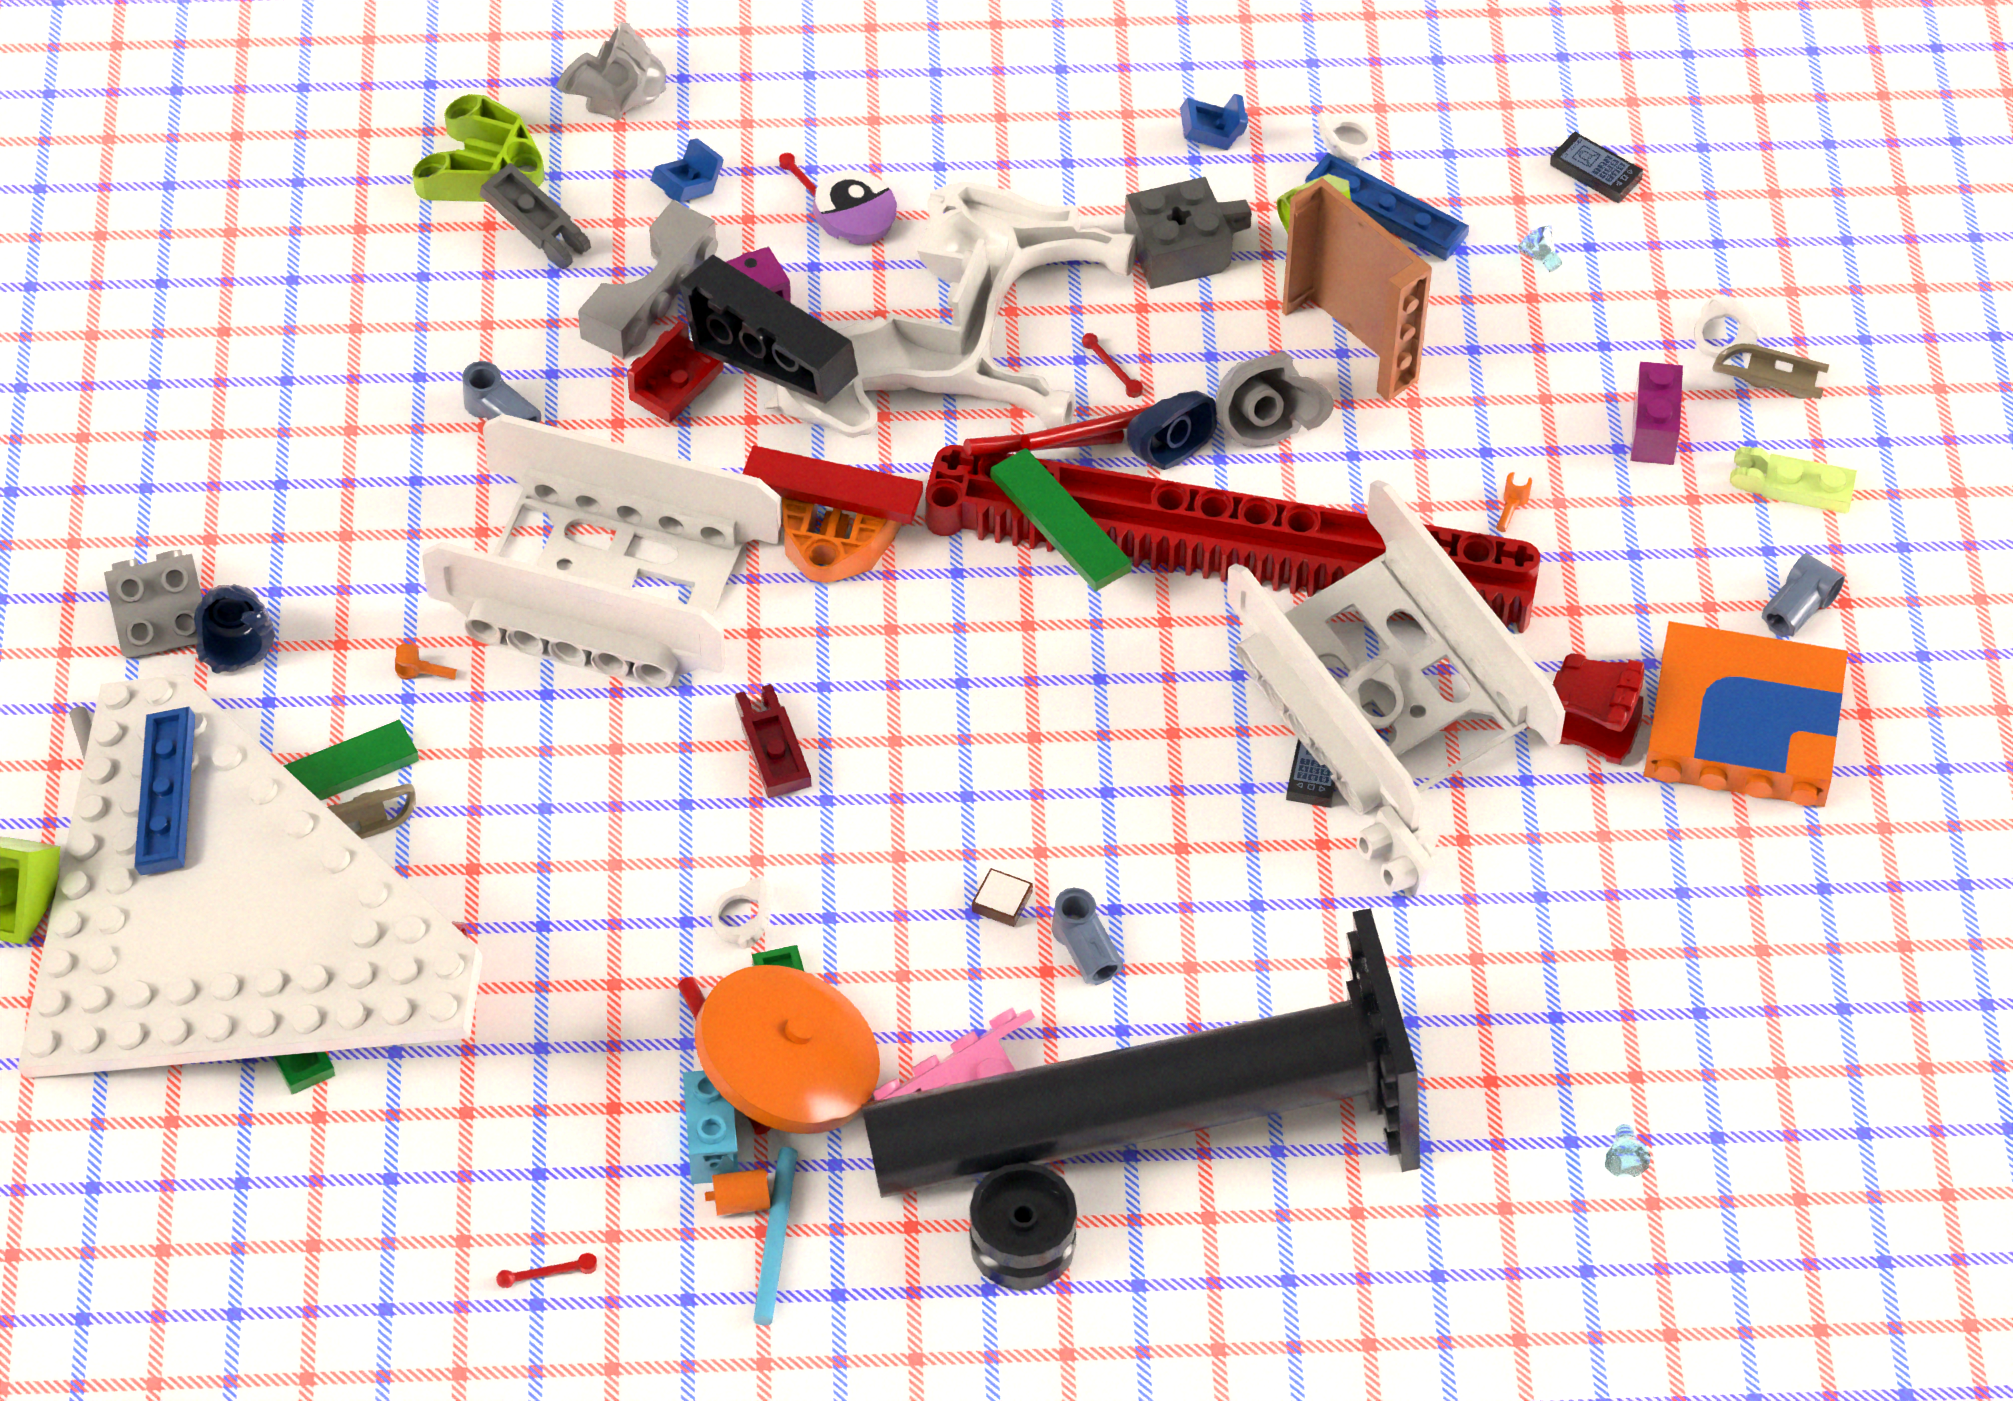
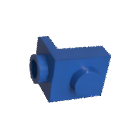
[1179,93,1248,151]
[650,138,724,202]

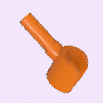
[1496,472,1533,532]
[395,644,457,680]

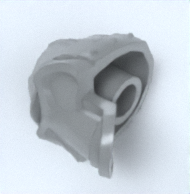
[557,21,666,121]
[1216,351,1334,446]

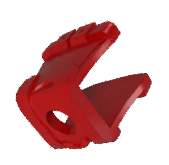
[1552,653,1645,765]

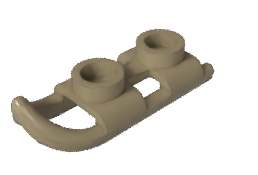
[1712,343,1830,400]
[328,783,416,839]

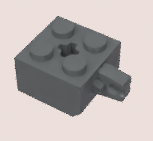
[1124,176,1252,289]

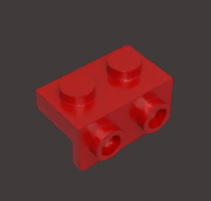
[627,320,724,424]

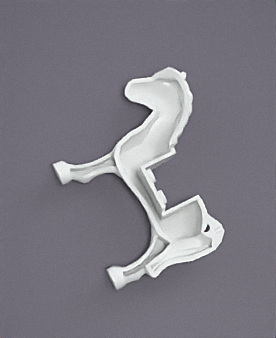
[764,181,1138,438]

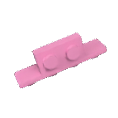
[872,1007,1035,1101]

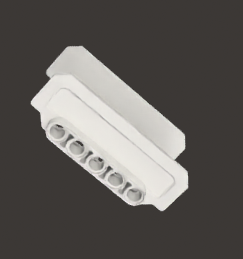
[422,414,781,688]
[1227,479,1565,833]

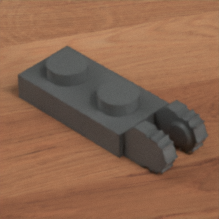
[479,162,591,270]

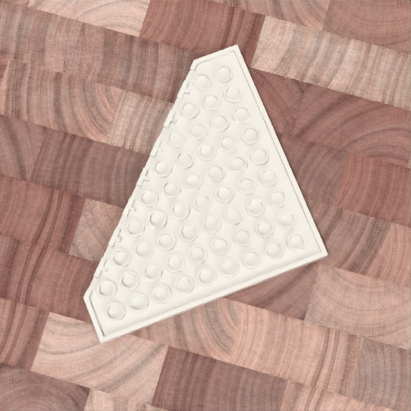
[17,674,483,1078]

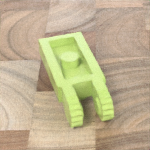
[1729,446,1857,514]

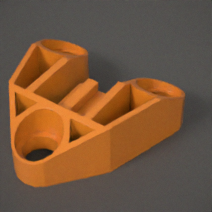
[781,497,902,583]

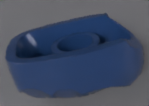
[1127,390,1217,470]

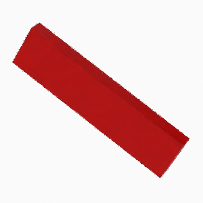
[742,445,923,525]

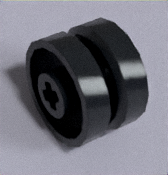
[969,1163,1077,1291]

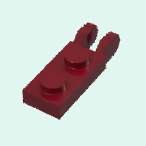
[734,684,812,798]

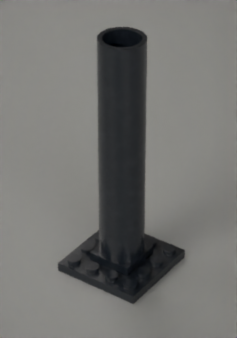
[861,908,1421,1198]

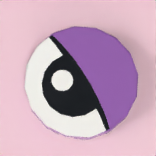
[813,169,897,245]

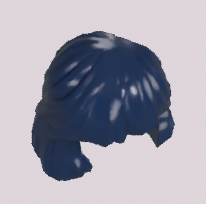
[194,584,275,674]

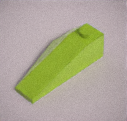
[0,836,61,945]

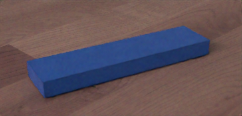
[1305,153,1469,261]
[134,706,195,875]

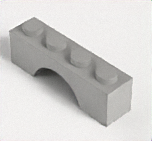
[578,200,718,359]

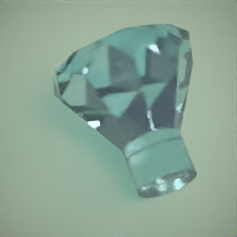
[1517,224,1563,272]
[1605,1124,1651,1178]

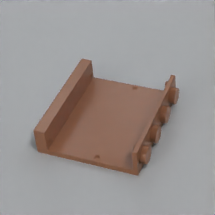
[1282,178,1432,402]

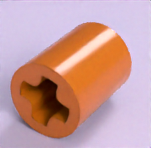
[704,1168,770,1216]

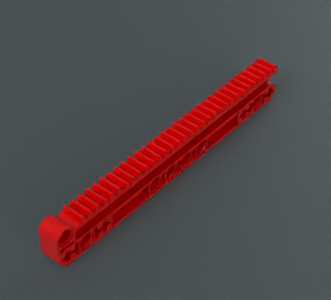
[925,445,1541,633]

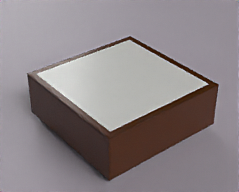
[972,867,1033,927]

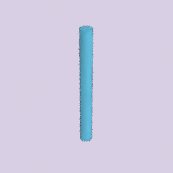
[753,1147,798,1326]

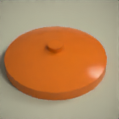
[695,965,880,1134]

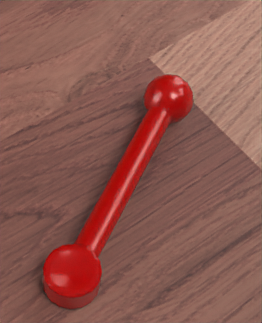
[779,152,817,196]
[1082,333,1143,398]
[496,1253,597,1289]

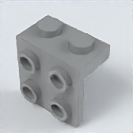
[103,549,202,658]

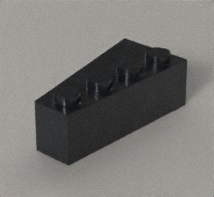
[679,254,859,404]

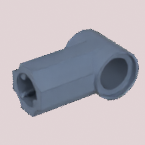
[462,361,541,423]
[1761,553,1845,638]
[1051,887,1123,986]

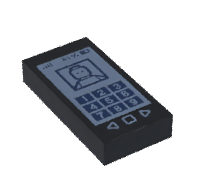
[1550,131,1644,204]
[1286,739,1335,808]

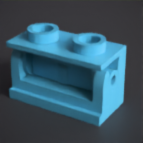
[683,1070,739,1184]

